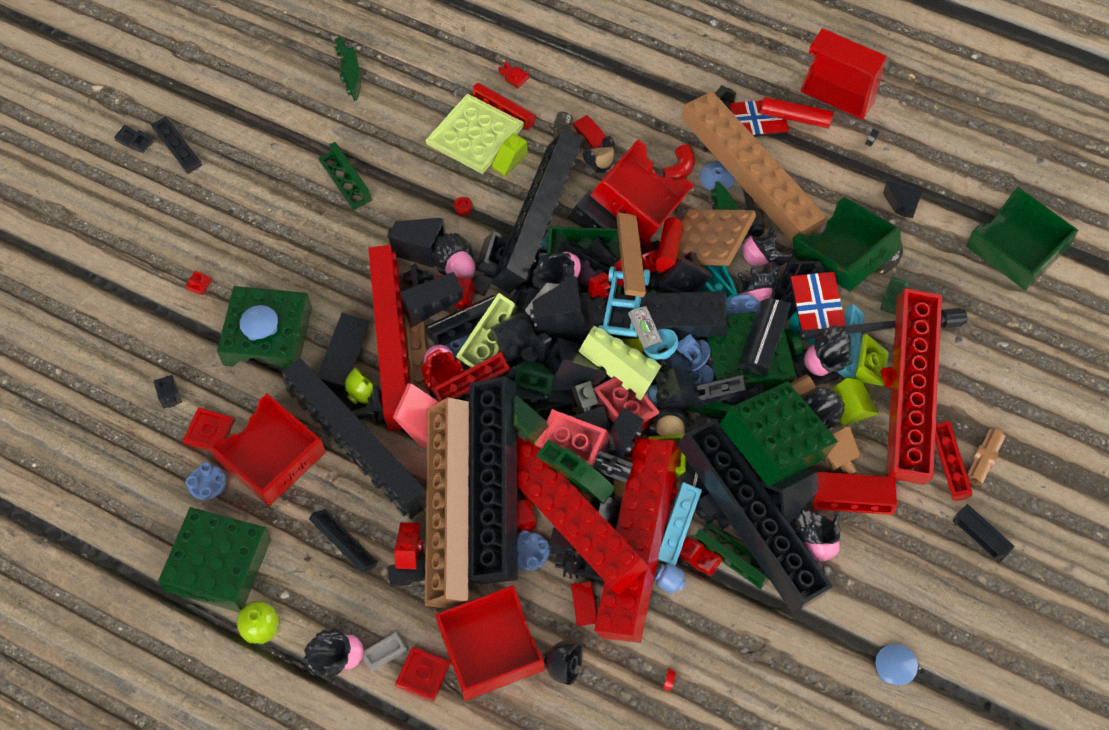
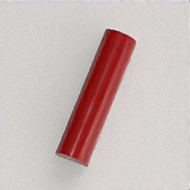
[473,82,536,130]
[760,97,833,129]
[655,217,683,272]
[432,352,510,402]
[935,421,973,501]

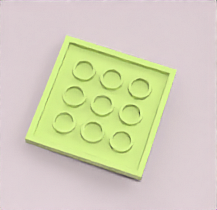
[426,94,524,174]

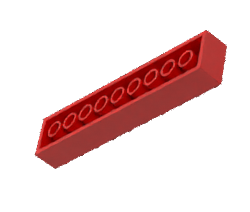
[368,245,410,431]
[886,288,942,485]
[517,427,648,596]
[594,438,680,643]

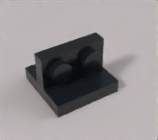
[658,251,712,293]

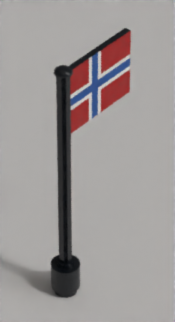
[723,99,789,237]
[790,272,968,341]

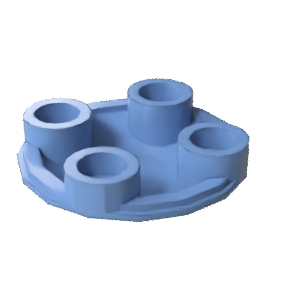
[727,295,759,316]
[240,305,278,341]
[186,462,227,500]
[518,531,549,571]
[875,644,918,686]

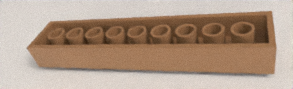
[681,91,827,243]
[425,398,470,608]

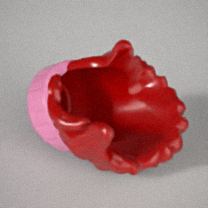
[421,345,464,395]

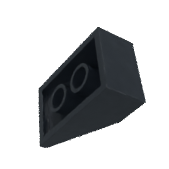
[476,231,539,286]

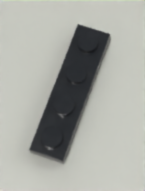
[151,116,203,174]
[309,509,378,573]

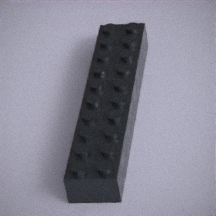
[490,129,581,294]
[533,291,727,341]
[282,358,426,520]
[469,376,518,585]
[677,419,833,614]

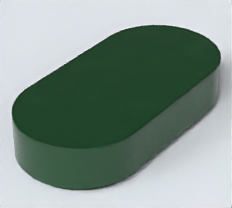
[785,328,803,355]

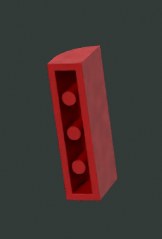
[812,472,897,515]

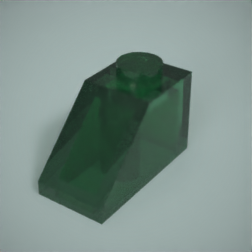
[514,361,554,394]
[514,396,549,444]

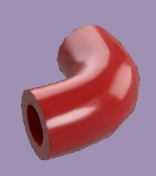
[662,144,695,180]

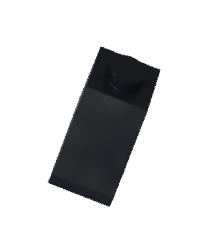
[883,181,922,219]

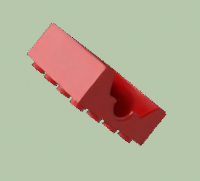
[801,28,887,120]
[590,139,694,242]
[208,393,326,507]
[434,585,545,701]

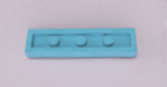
[837,304,865,379]
[658,482,702,565]

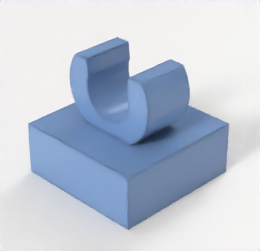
[677,334,701,361]

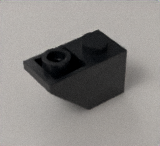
[610,407,644,458]

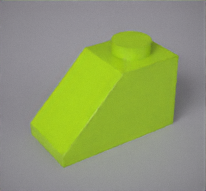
[492,132,528,177]

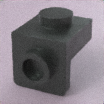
[714,85,736,103]
[571,381,598,413]

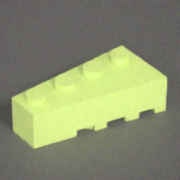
[456,293,518,368]
[579,326,661,401]

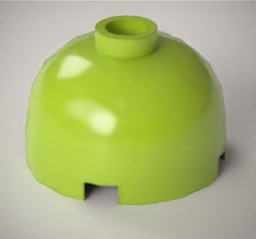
[345,368,381,404]
[237,601,280,644]

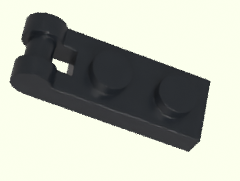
[692,375,747,409]

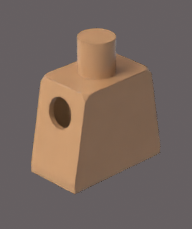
[822,426,860,474]

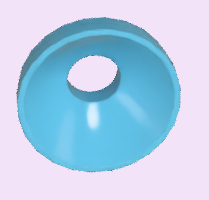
[643,329,678,360]

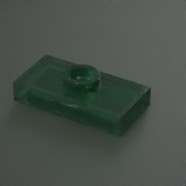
[880,277,910,315]

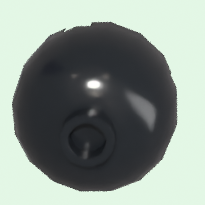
[544,641,583,685]

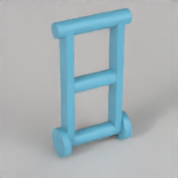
[599,266,650,337]

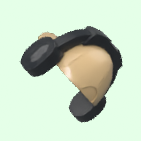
[579,136,615,173]
[649,408,692,437]

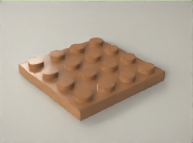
[675,209,756,266]

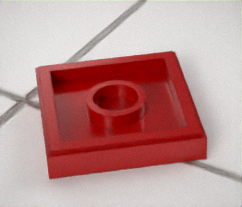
[182,407,235,451]
[395,646,451,702]

